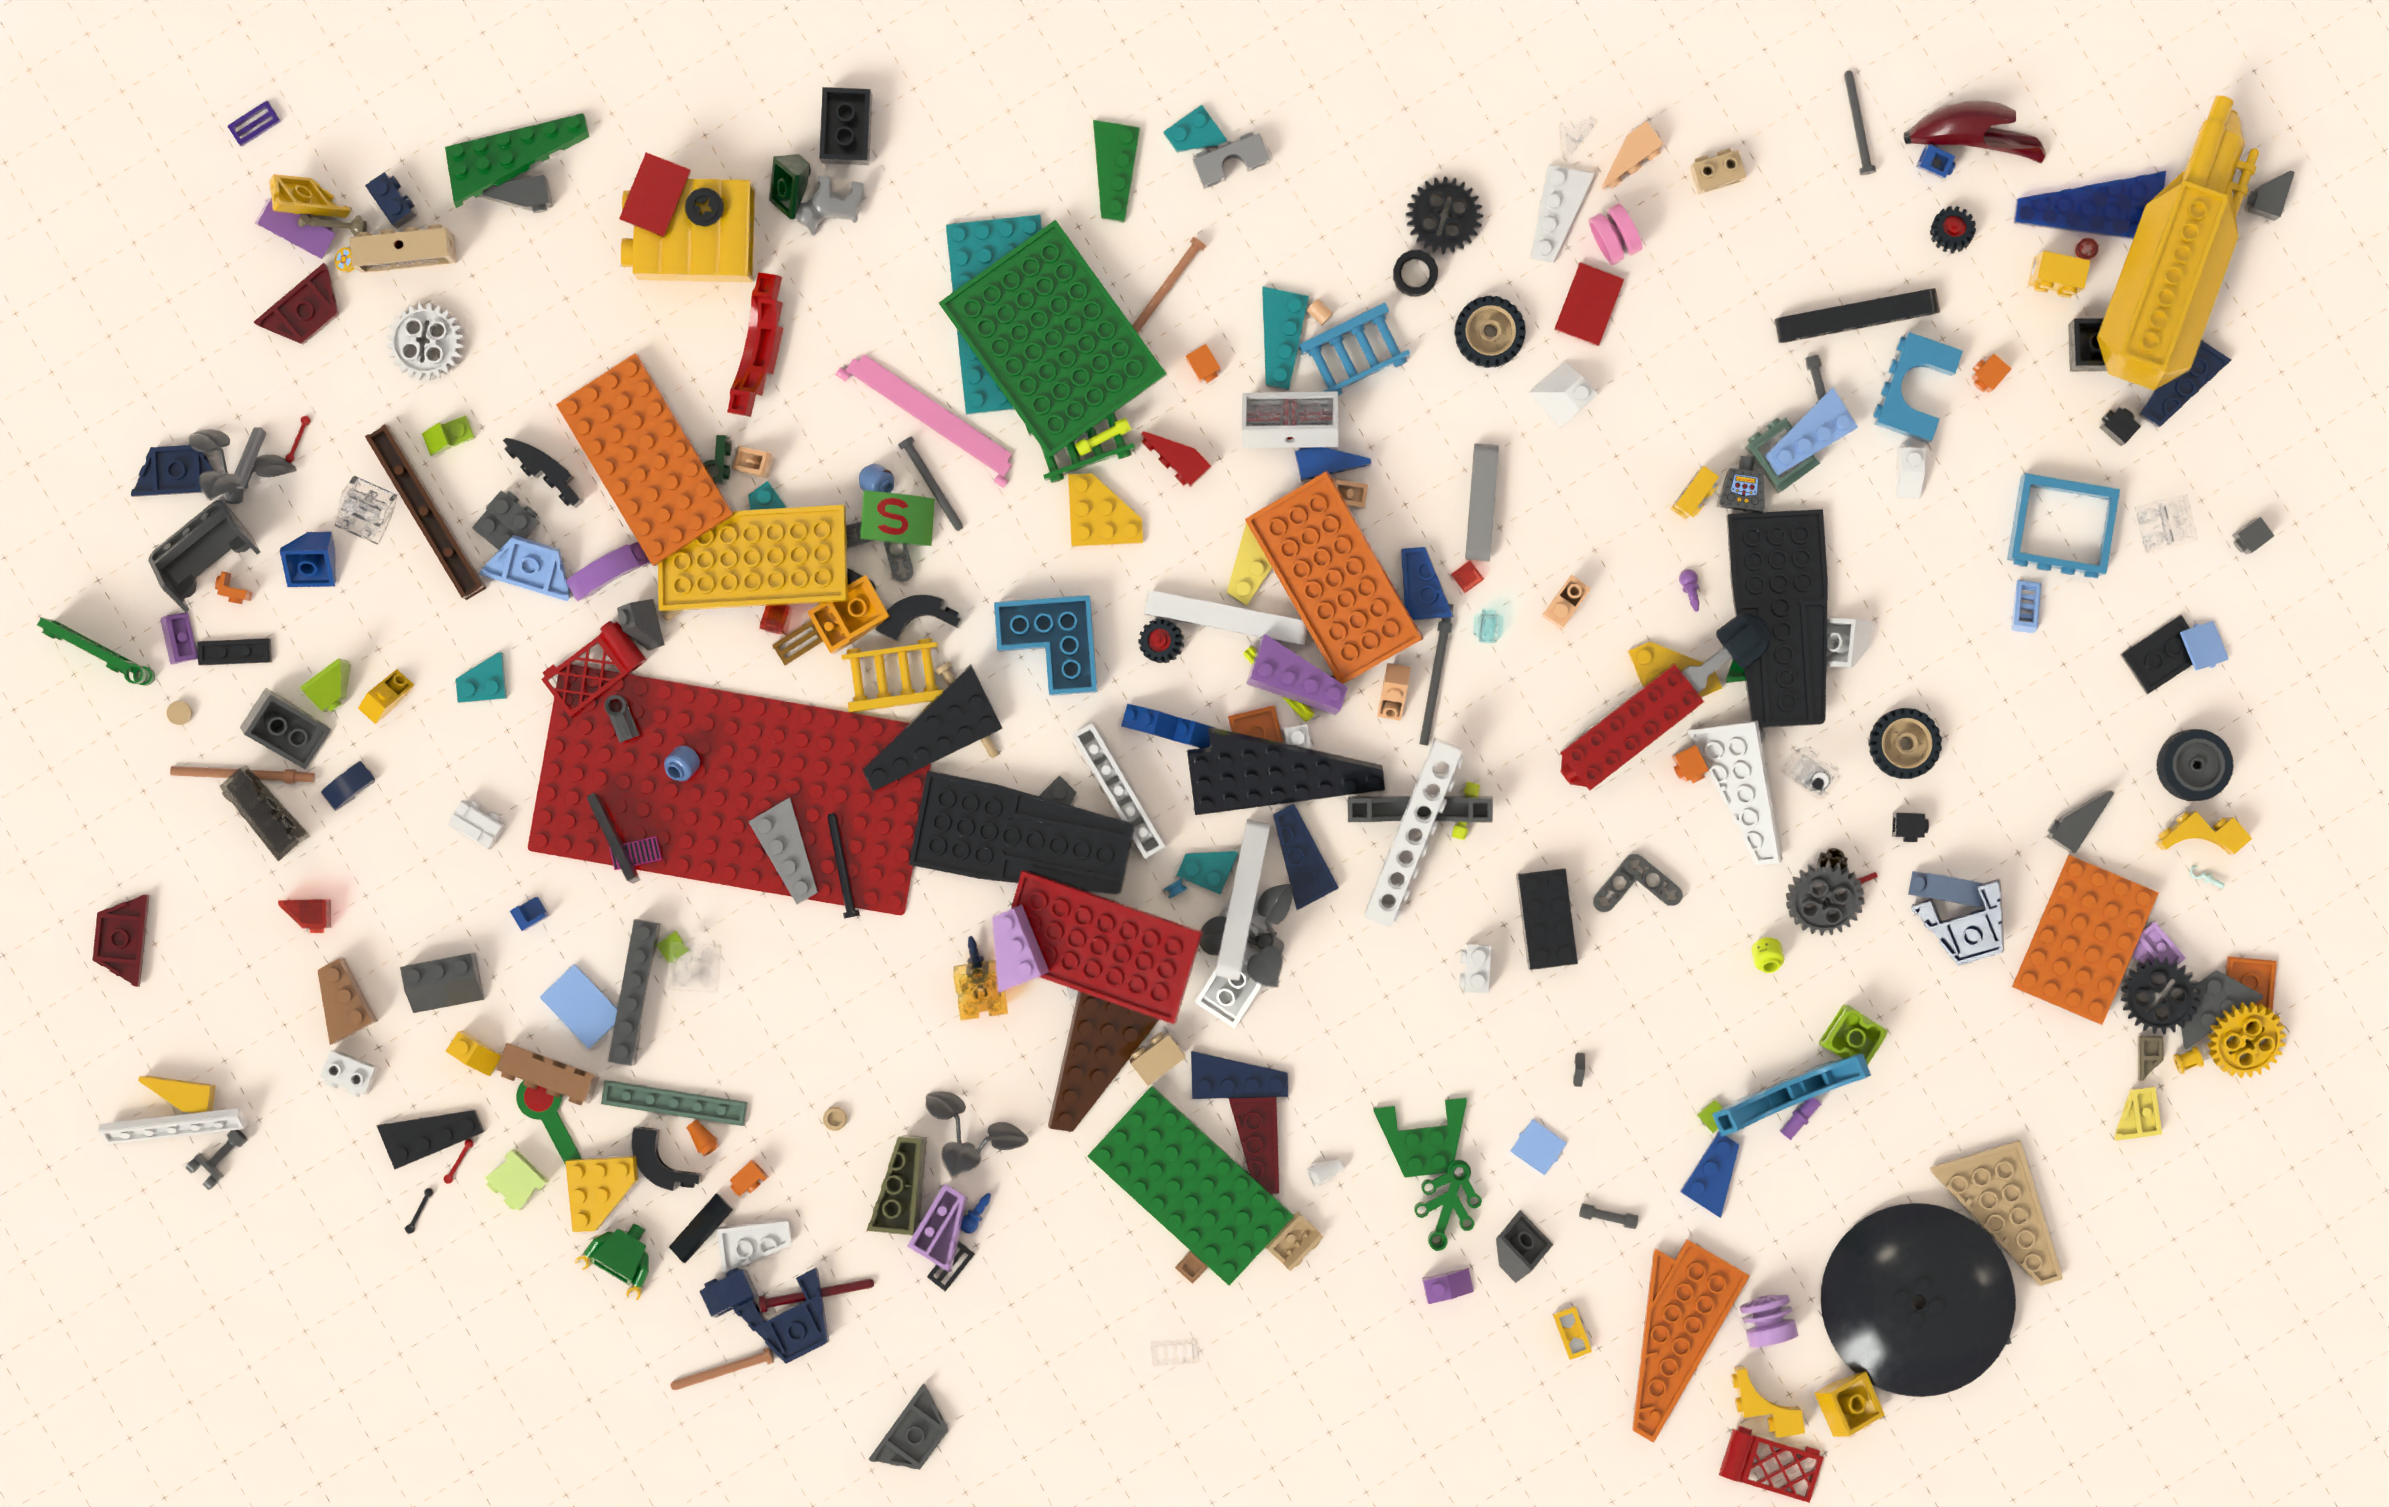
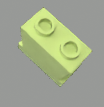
[485,1148,549,1211]

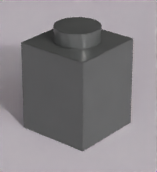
[2232,517,2275,555]

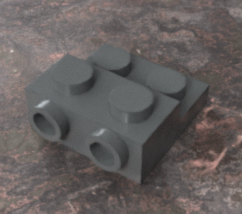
[472,490,540,550]

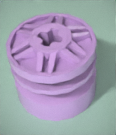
[1739,1294,1799,1348]

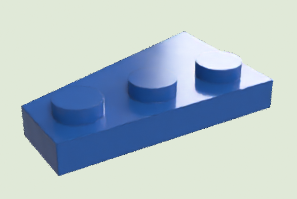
[1679,1131,1739,1218]

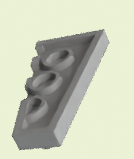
[749,798,818,905]

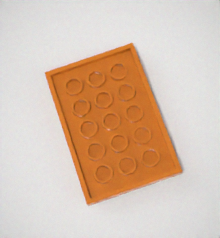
[2012,855,2159,1025]

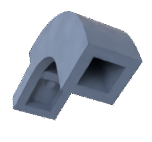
[1908,871,1986,909]

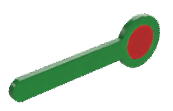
[516,1080,582,1166]

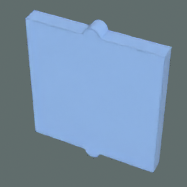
[2180,621,2229,671]
[1510,1119,1567,1176]

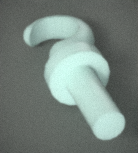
[2190,865,2225,889]

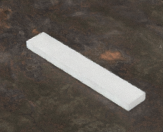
[98,1108,247,1144]

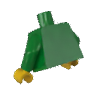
[575,1224,649,1300]

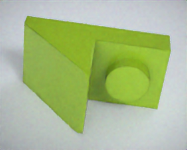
[421,415,475,456]

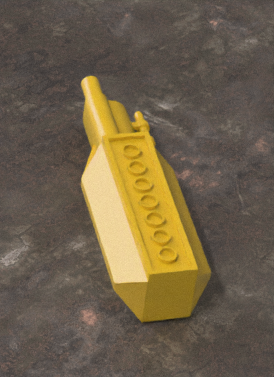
[2097,95,2259,390]

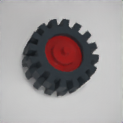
[1930,206,1976,253]
[1138,619,1184,664]

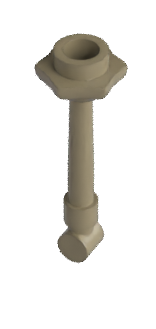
[297,214,367,237]

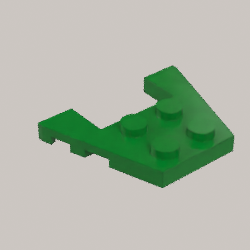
[1373,1097,1467,1178]

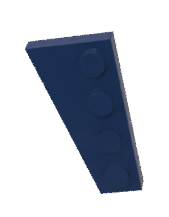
[2138,340,2232,428]
[1273,804,1339,910]

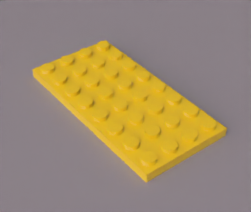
[658,505,848,612]

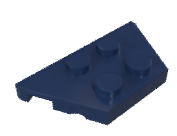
[131,445,214,497]

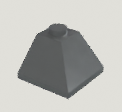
[1496,1210,1554,1283]

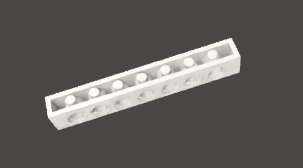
[1364,737,1465,928]

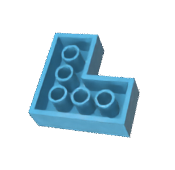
[994,595,1097,696]

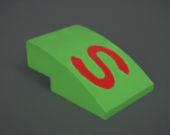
[860,491,935,546]

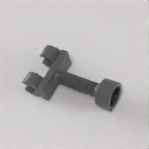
[185,1130,248,1191]

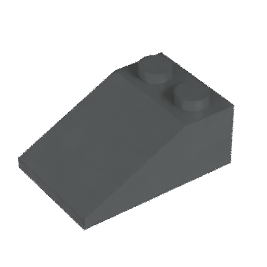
[240,687,331,769]

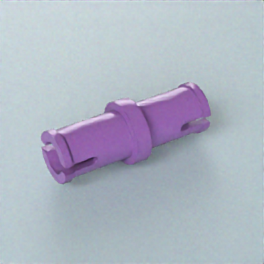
[1780,1097,1822,1140]

